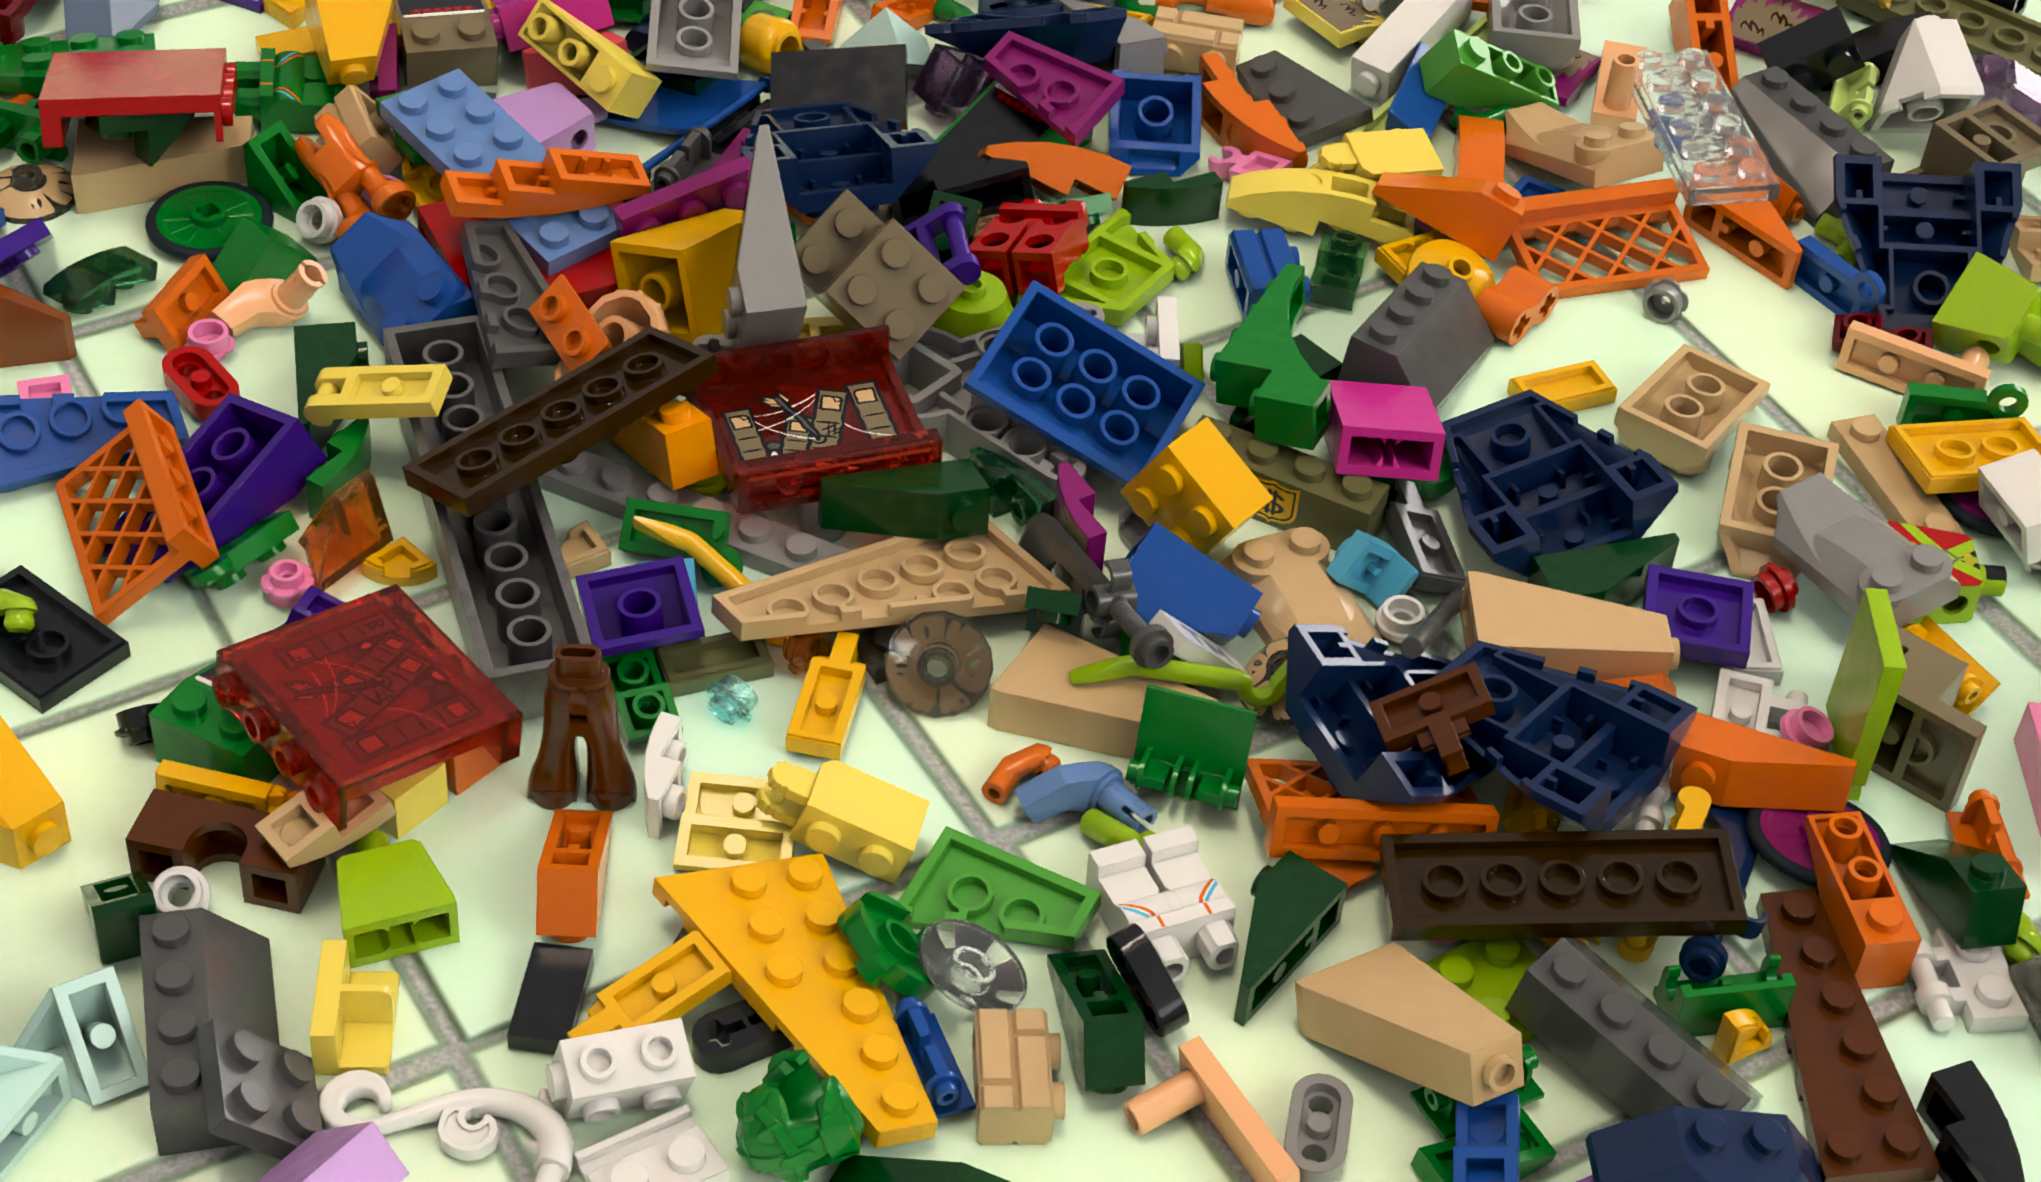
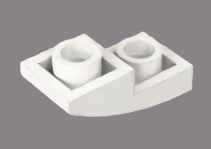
[644,711,688,840]

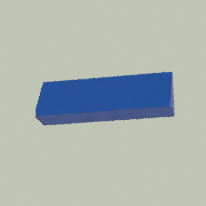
[1385,42,1447,141]

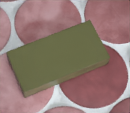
[653,632,774,698]

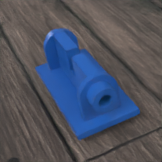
[893,997,976,1119]

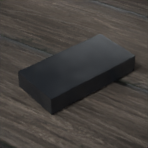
[507,942,594,1054]

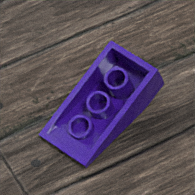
[102,393,328,584]

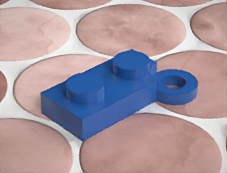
[1794,235,1886,315]

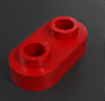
[162,346,240,421]

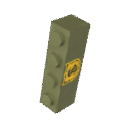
[1194,415,1390,551]

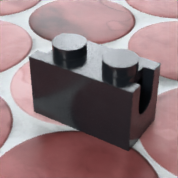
[1757,6,1866,92]

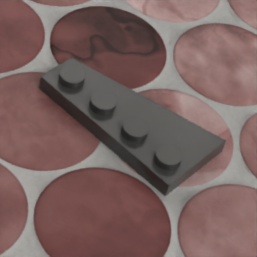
[459,220,562,369]

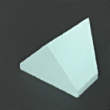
[840,7,935,75]
[13,965,149,1106]
[0,1045,72,1182]

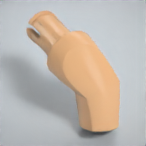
[209,260,327,338]

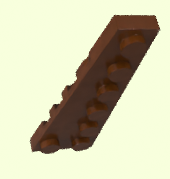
[1756,888,1940,1182]

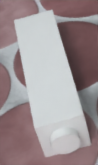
[1351,0,1472,104]

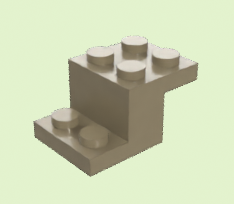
[1904,97,2041,182]
[794,189,966,361]
[1871,625,1987,813]

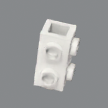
[545,1018,696,1123]

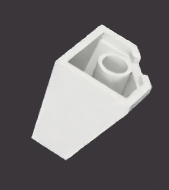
[1867,15,1984,133]

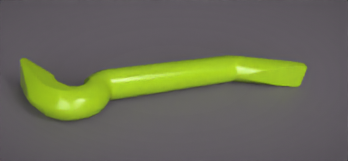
[1069,655,1287,708]

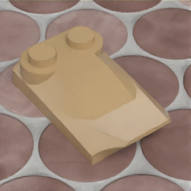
[1504,102,1664,189]
[1614,343,1771,476]
[1717,421,1839,580]
[1220,527,1382,666]

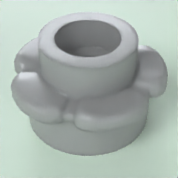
[1642,278,1689,324]

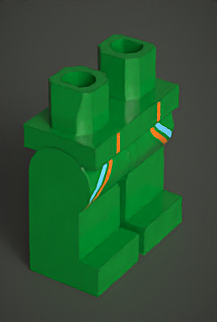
[235,48,347,133]

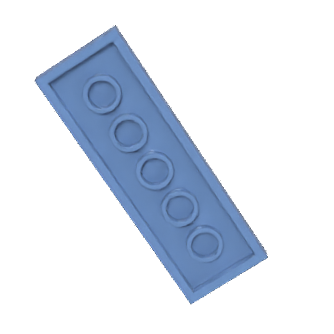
[380,68,618,277]

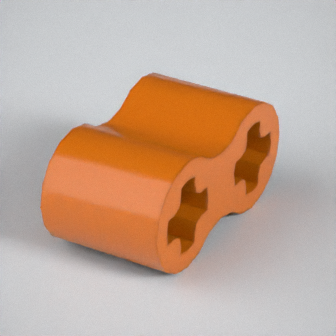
[1476,265,1560,346]

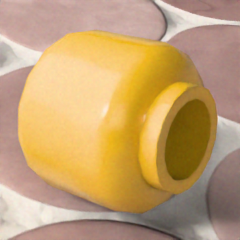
[739,13,802,74]

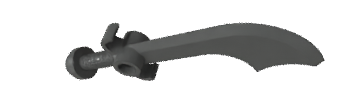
[1018,513,1174,669]

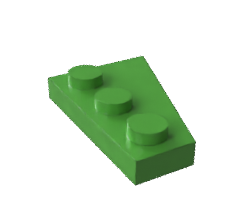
[898,826,1101,949]

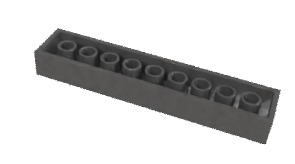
[383,315,592,723]

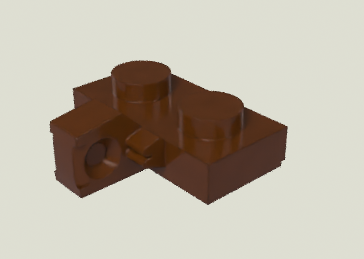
[1368,661,1497,777]

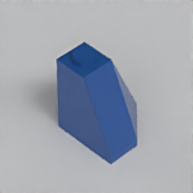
[1090,522,1263,646]

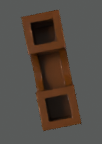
[125,788,326,914]

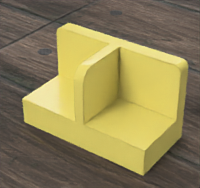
[309,940,400,1075]

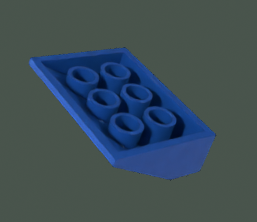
[962,280,1206,486]

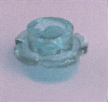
[706,674,759,725]

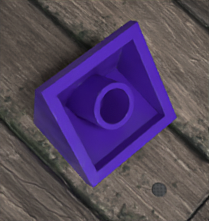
[575,556,705,658]

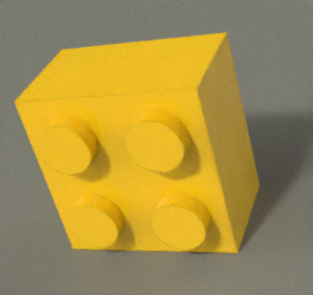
[1120,417,1274,555]

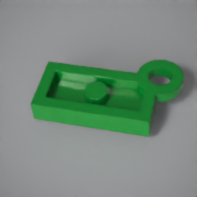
[1896,382,2029,425]
[184,510,300,591]

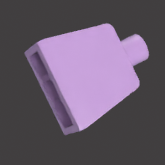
[493,82,608,151]

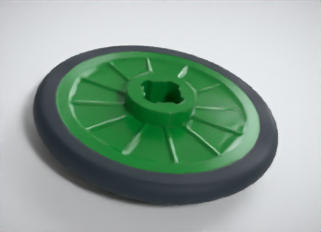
[145,181,274,262]

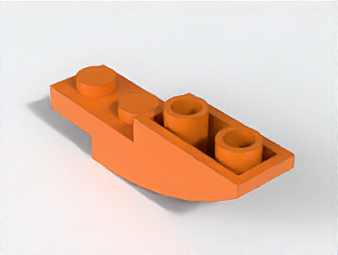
[1198,52,1308,168]

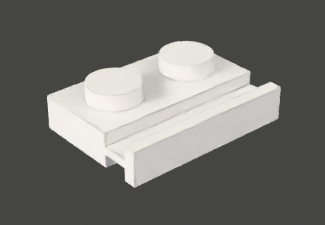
[574,1104,730,1182]

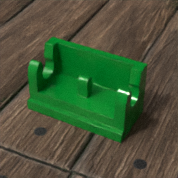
[1652,954,1797,1037]

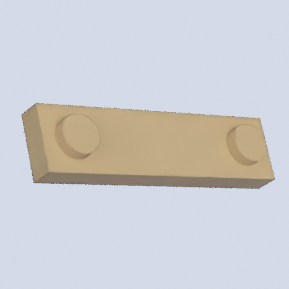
[1827,414,1966,535]

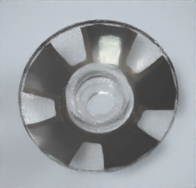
[918,919,1027,1012]

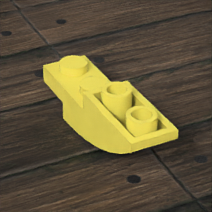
[1225,168,1415,246]

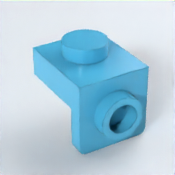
[1325,529,1419,607]

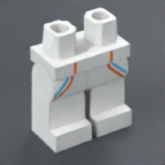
[1085,824,1239,983]

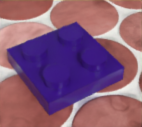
[1642,564,1754,669]

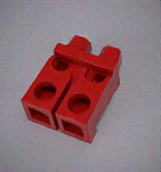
[969,199,1089,295]

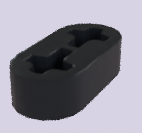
[1106,923,1190,1038]
[692,999,793,1074]

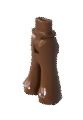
[527,644,637,812]

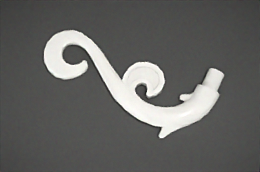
[318,1070,575,1182]

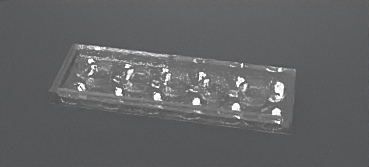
[1632,48,1780,206]

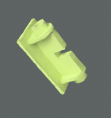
[1828,62,1880,134]

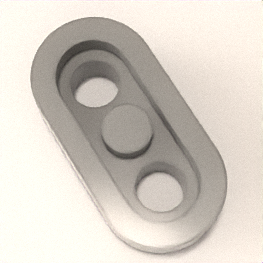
[1283,1073,1353,1182]

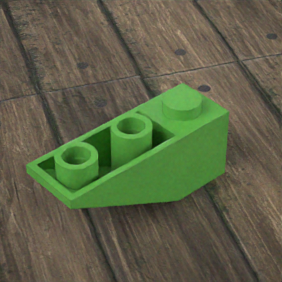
[1419,28,1559,109]

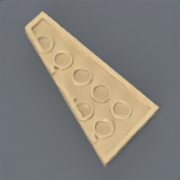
[711,520,1071,641]

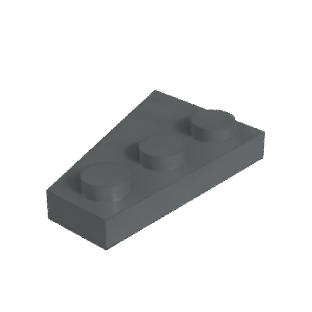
[1236,50,1373,148]

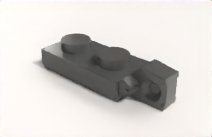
[1385,479,1466,595]

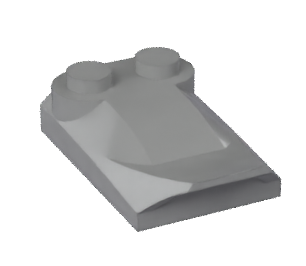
[1488,0,1581,71]
[1772,472,1961,627]

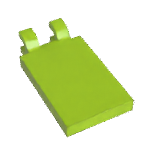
[1826,588,1907,801]

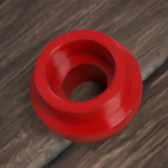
[1751,562,1799,613]

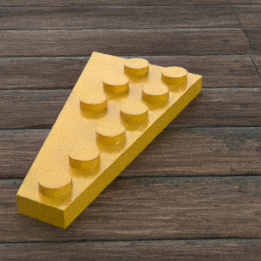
[652,853,938,1148]

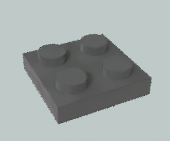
[197,1018,323,1160]

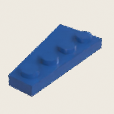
[0,390,190,494]

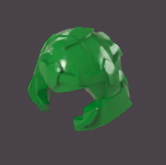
[736,1049,866,1182]

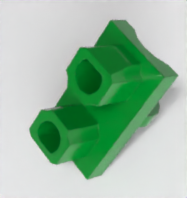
[0,98,69,165]

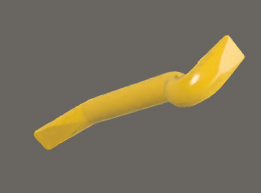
[632,516,810,647]

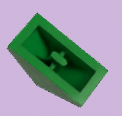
[243,120,328,223]
[212,215,317,295]

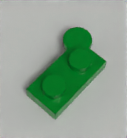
[618,497,743,587]

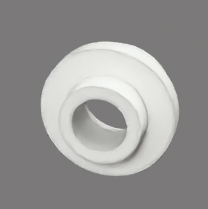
[296,196,343,245]
[1375,595,1427,643]
[151,866,212,913]

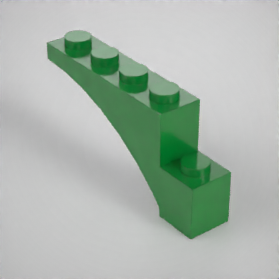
[1210,263,1331,450]

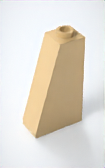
[71,116,257,214]
[1460,571,1680,681]
[987,623,1219,759]
[1295,941,1525,1107]

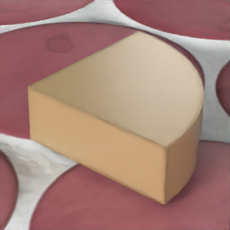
[560,520,612,579]

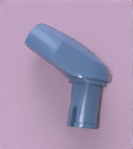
[1015,761,1158,833]

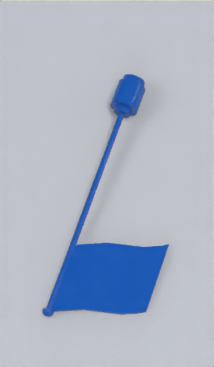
[581,76,771,170]

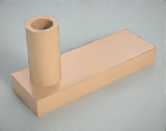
[1590,40,1647,129]
[1835,320,1992,394]
[1123,1036,1300,1182]

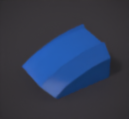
[1108,70,1202,177]

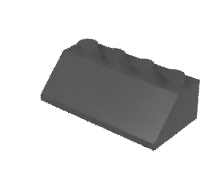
[1698,66,1894,227]
[1337,261,1495,412]
[139,908,280,1156]
[1505,937,1763,1119]

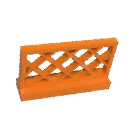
[1506,178,1710,299]
[54,398,220,626]
[1245,758,1500,862]

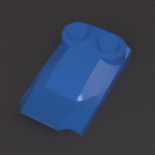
[330,212,478,346]

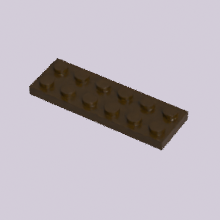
[402,326,719,518]
[1379,829,1749,941]

